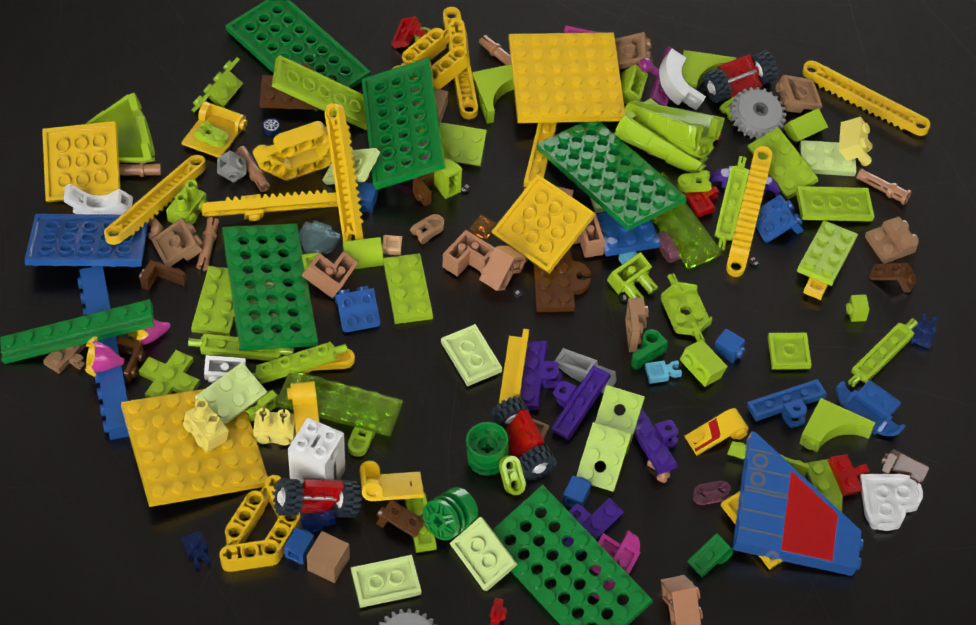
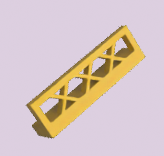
[499,329,529,404]

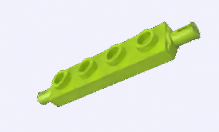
[715,156,749,251]
[848,318,917,387]
[188,334,294,361]
[252,342,348,384]

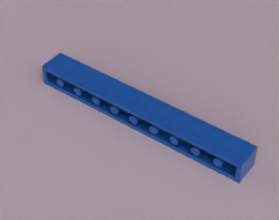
[77,266,129,440]

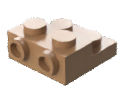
[615,32,653,69]
[775,75,822,113]
[865,216,919,264]
[151,218,203,267]
[625,297,648,352]

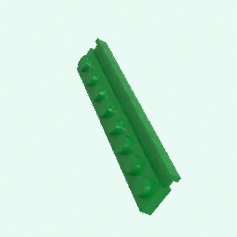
[0,299,154,364]

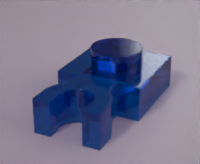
[912,314,937,348]
[300,510,336,533]
[181,530,211,569]

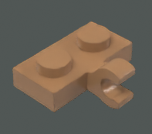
[43,344,85,374]

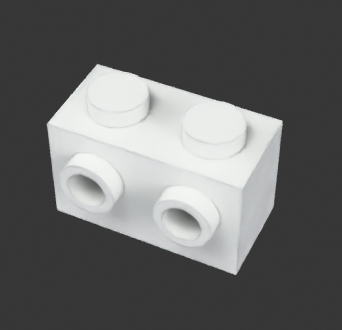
[204,355,246,383]

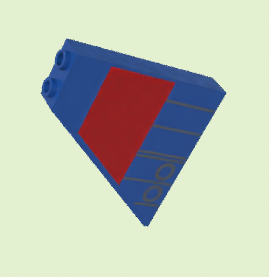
[732,431,863,576]

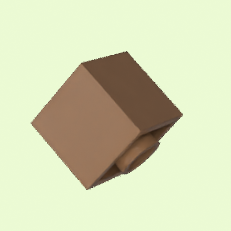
[307,531,350,583]

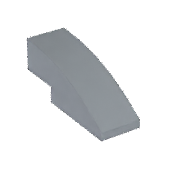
[555,348,617,393]

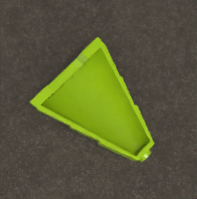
[81,93,155,163]
[614,98,708,173]
[624,101,725,158]

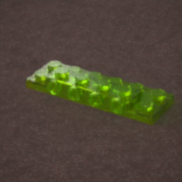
[634,172,721,269]
[276,370,402,436]

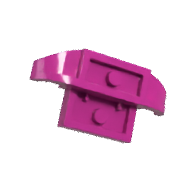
[590,530,641,600]

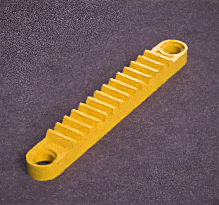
[443,7,478,119]
[802,61,930,136]
[325,103,363,242]
[726,146,772,277]
[104,155,206,245]
[201,190,338,216]

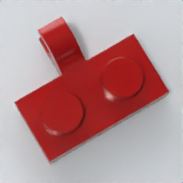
[391,16,427,49]
[681,182,719,218]
[827,454,870,496]
[490,598,507,625]

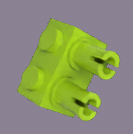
[166,179,207,224]
[607,252,658,299]

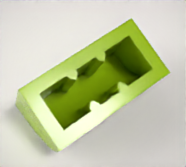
[620,64,648,104]
[783,108,828,141]
[434,159,462,199]
[343,237,383,269]

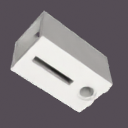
[288,417,345,483]

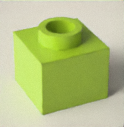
[846,295,869,322]

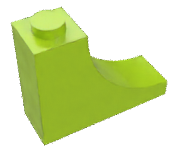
[681,50,736,90]
[472,64,514,124]
[799,398,875,452]

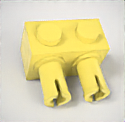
[839,117,873,166]
[183,398,229,452]
[253,408,296,445]

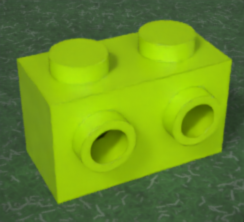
[680,340,727,387]

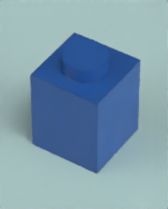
[357,182,378,213]
[713,329,746,363]
[562,476,591,508]
[284,527,314,565]

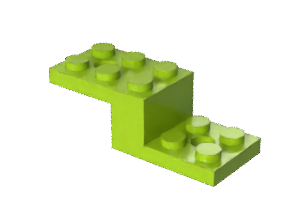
[576,385,645,492]

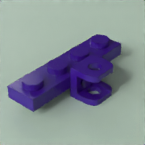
[520,341,563,410]
[551,365,611,440]
[634,408,678,475]
[554,498,624,567]

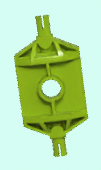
[661,273,712,342]

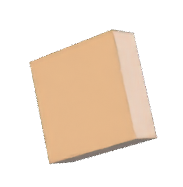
[382,235,402,255]

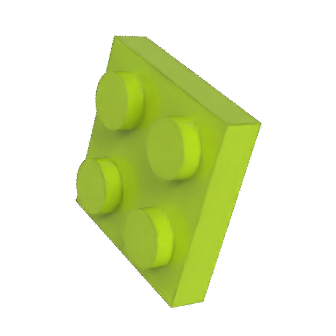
[768,333,811,369]

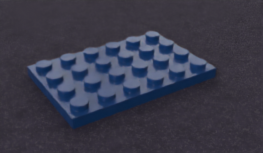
[25,214,148,267]

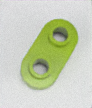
[499,455,526,495]

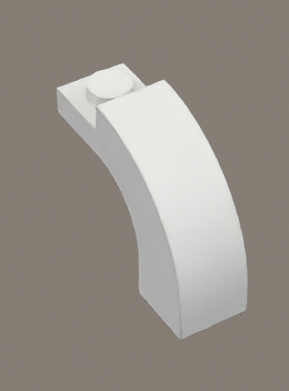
[659,49,706,110]
[64,184,133,215]

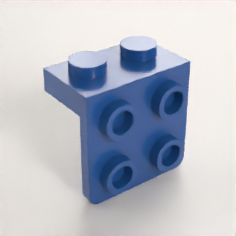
[756,194,804,242]
[334,286,380,332]

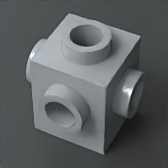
[217,150,247,182]

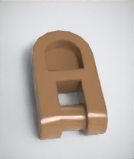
[410,214,444,244]

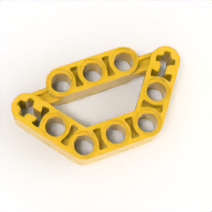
[392,19,470,89]
[253,121,351,180]
[220,475,301,572]

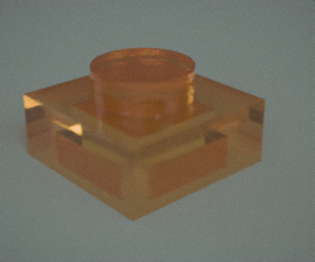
[470,215,496,240]

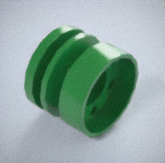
[466,422,509,476]
[423,487,478,540]

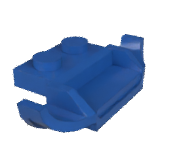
[836,380,906,436]

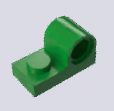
[631,329,668,370]
[687,533,733,577]

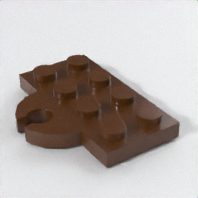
[260,63,334,110]
[533,248,591,312]

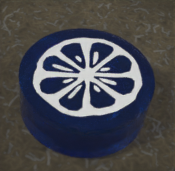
[262,118,281,136]

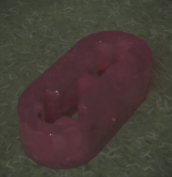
[657,231,680,263]
[693,480,731,505]

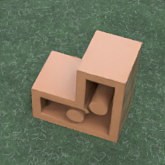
[573,212,605,258]
[443,230,495,276]
[479,245,527,291]
[301,251,358,298]
[661,575,703,625]

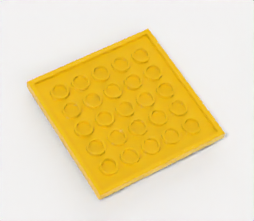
[508,33,625,123]
[121,389,268,507]

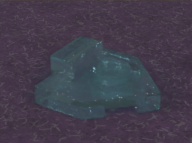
[299,220,340,254]

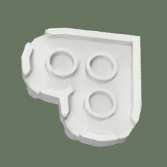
[859,474,923,531]

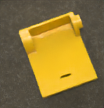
[182,101,248,158]
[360,461,424,501]

